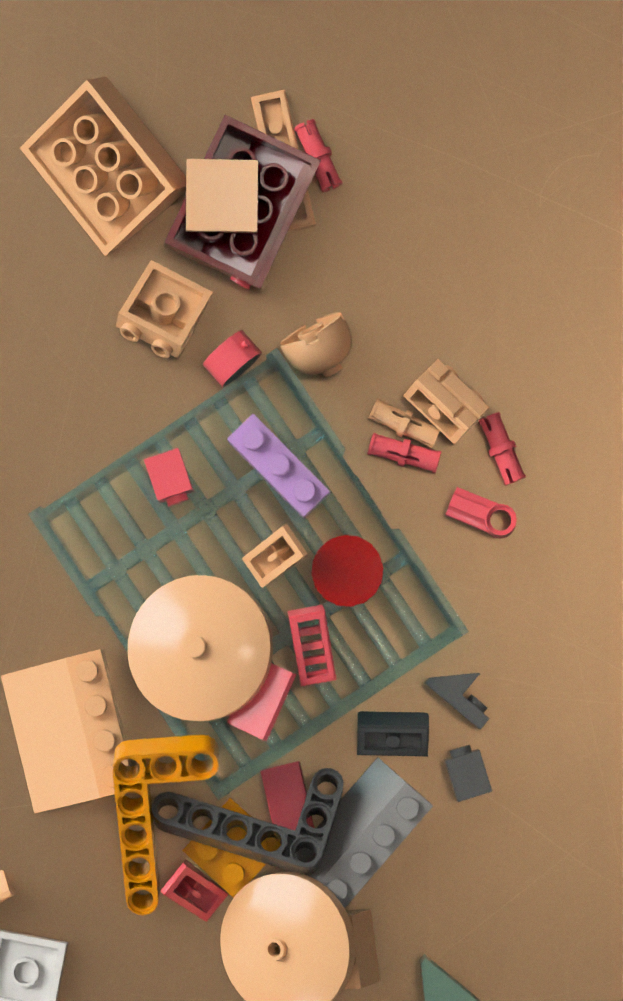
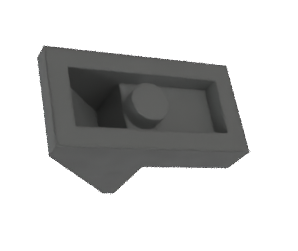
[425,673,490,729]

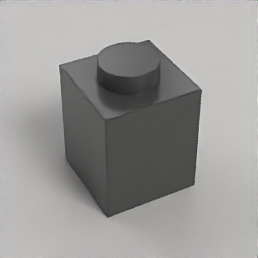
[444,745,493,802]

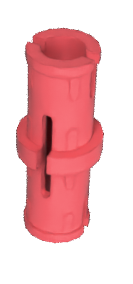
[294,119,342,192]
[478,412,526,486]
[367,433,442,473]

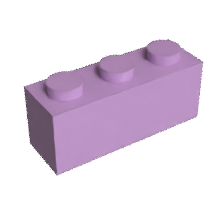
[227,414,330,519]

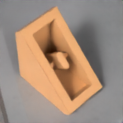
[242,524,308,588]

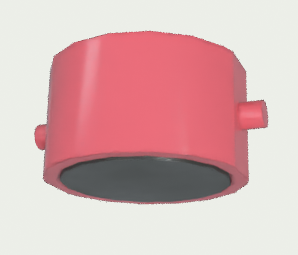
[203,330,262,388]

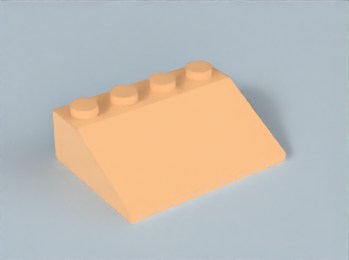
[20,76,186,256]
[1,649,133,814]

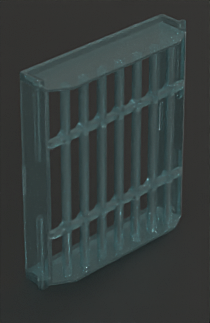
[28,348,469,800]

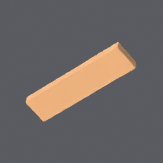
[251,89,316,233]

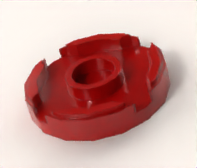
[311,535,384,607]

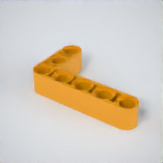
[112,735,219,915]

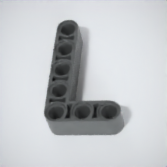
[151,768,344,875]

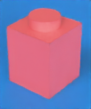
[144,448,194,507]

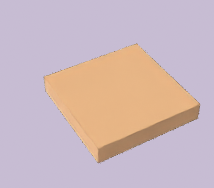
[186,159,258,233]

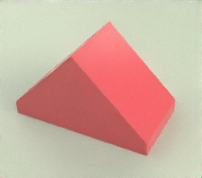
[161,859,228,922]

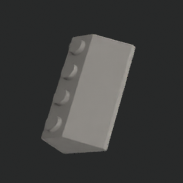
[295,757,433,908]

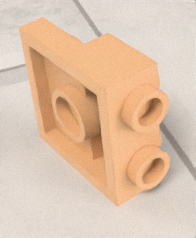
[116,260,213,359]

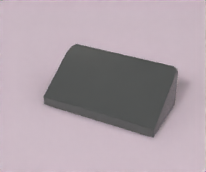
[357,711,429,756]

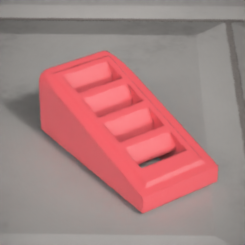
[287,605,337,686]

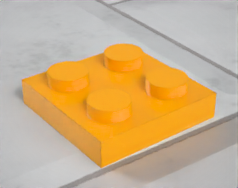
[182,797,281,898]

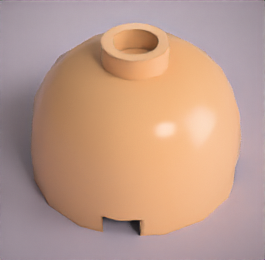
[280,312,352,377]

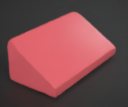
[228,663,296,741]
[260,761,315,840]

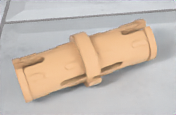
[368,398,440,449]

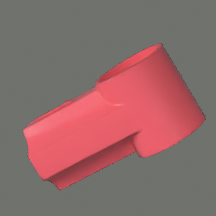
[445,487,517,539]

